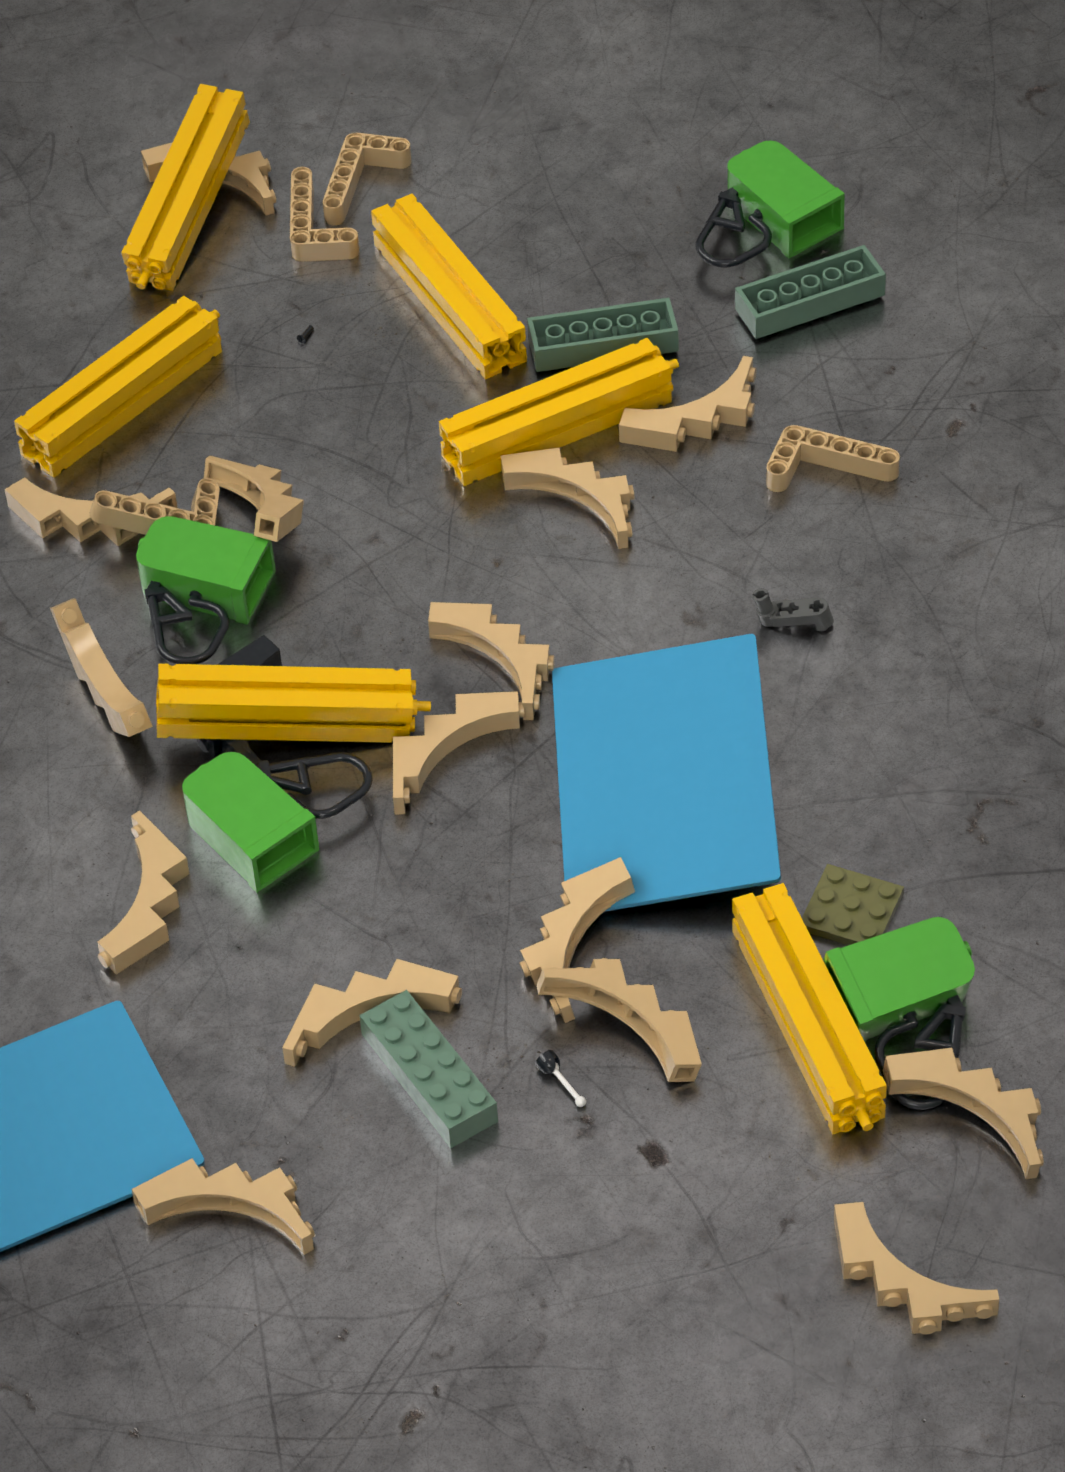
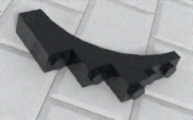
[197,635,282,766]

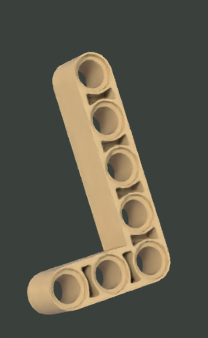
[323,133,411,226]
[290,167,360,262]
[766,425,900,492]
[89,478,220,535]

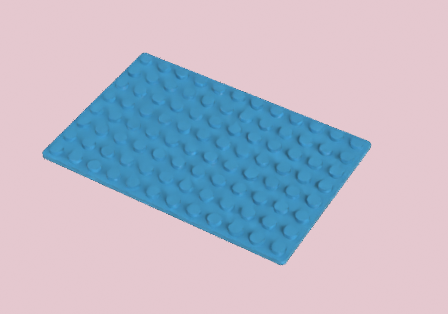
[552,634,781,912]
[0,1001,205,1252]

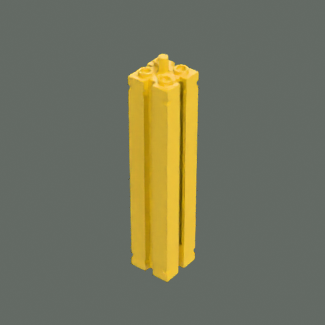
[121,84,250,291]
[371,193,527,380]
[14,296,222,478]
[439,338,679,486]
[156,664,431,743]
[732,883,887,1135]

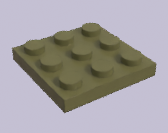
[802,864,904,945]

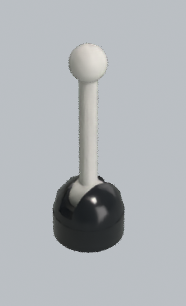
[535,1050,586,1107]

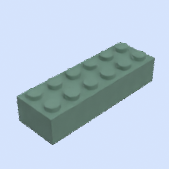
[735,245,886,339]
[527,298,679,372]
[359,990,498,1149]

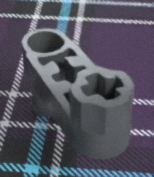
[752,588,834,631]

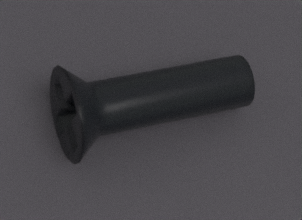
[297,325,314,344]

